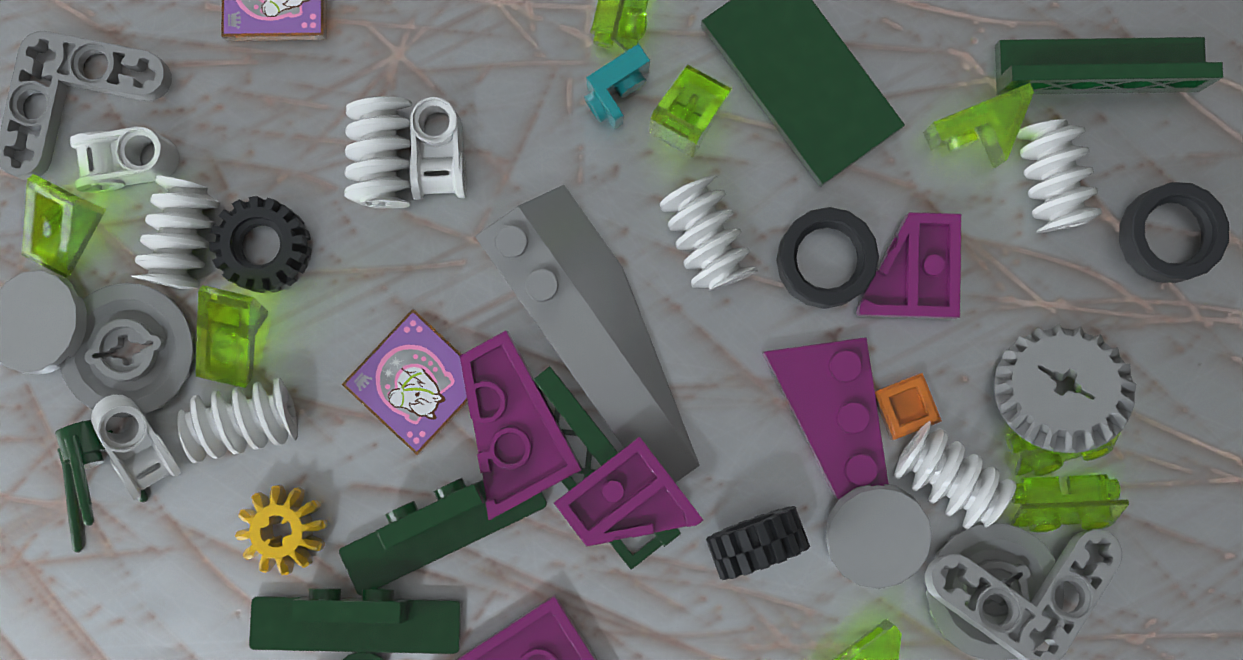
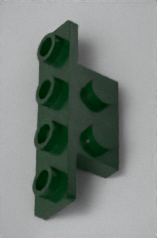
[339,478,547,596]
[249,588,462,654]

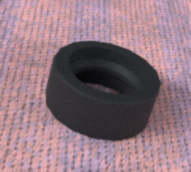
[1119,182,1229,283]
[776,207,879,309]

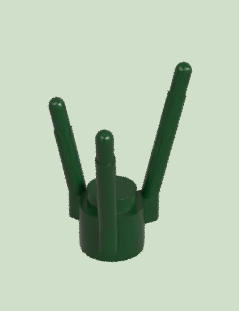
[55,420,148,553]

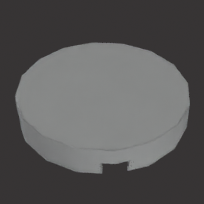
[0,270,87,375]
[826,484,932,589]

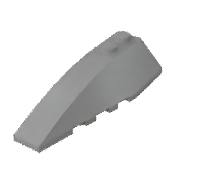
[475,185,700,483]

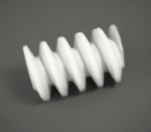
[344,96,412,208]
[1016,119,1102,234]
[131,175,220,289]
[660,175,758,292]
[177,378,298,463]
[894,421,1017,529]

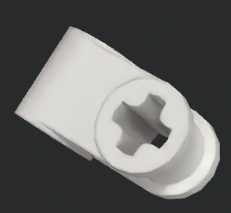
[410,97,467,200]
[70,126,179,192]
[91,395,181,500]

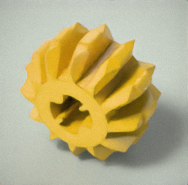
[235,485,328,575]

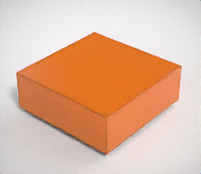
[875,373,942,440]

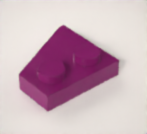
[856,212,961,319]
[554,437,703,547]

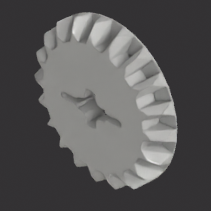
[59,283,196,418]
[994,324,1136,453]
[925,523,1064,660]

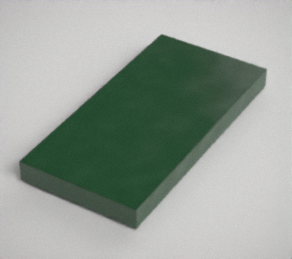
[701,0,905,187]

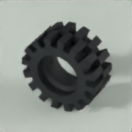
[209,196,312,293]
[706,506,810,580]

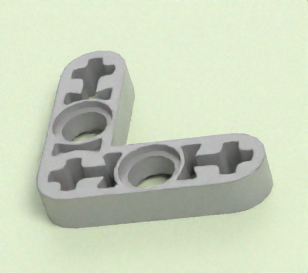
[0,31,172,180]
[925,529,1122,660]

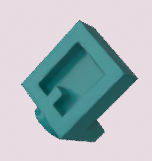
[584,43,650,129]

